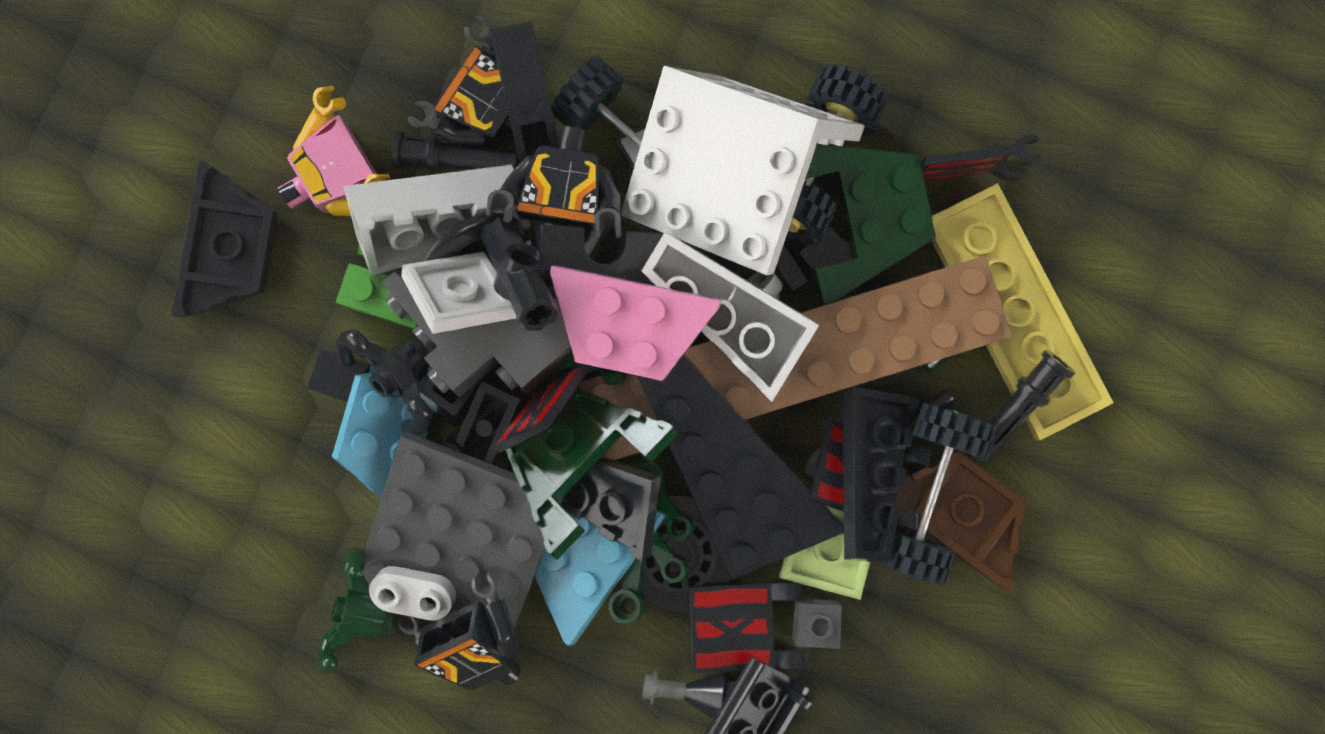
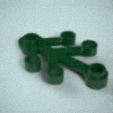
[608,459,695,624]

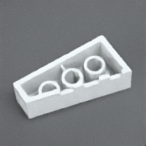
[343,165,530,276]
[642,232,819,402]

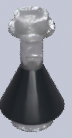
[642,670,736,719]

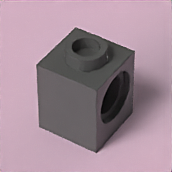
[792,598,842,649]

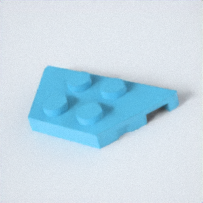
[332,367,433,498]
[535,510,666,646]

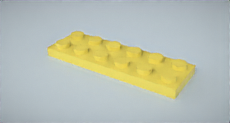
[931,183,1114,440]

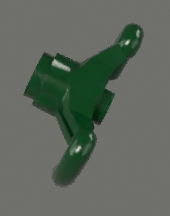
[317,547,394,674]

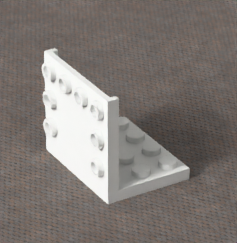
[621,66,865,275]

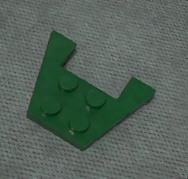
[805,144,936,306]
[505,388,679,560]

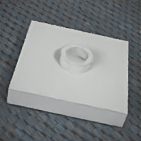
[402,252,516,334]

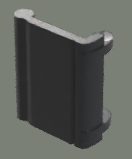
[705,656,814,734]

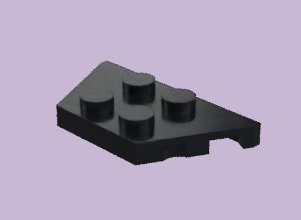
[171,161,278,318]

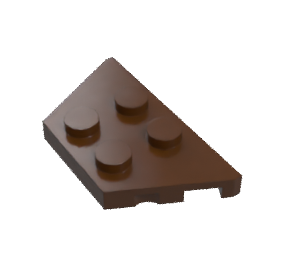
[895,451,1026,592]

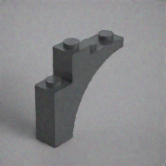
[381,272,573,398]

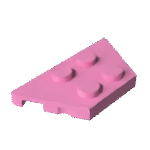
[550,265,722,381]

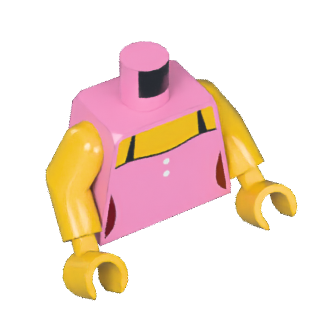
[278,86,390,216]

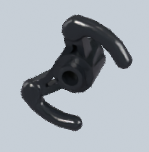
[336,329,432,435]

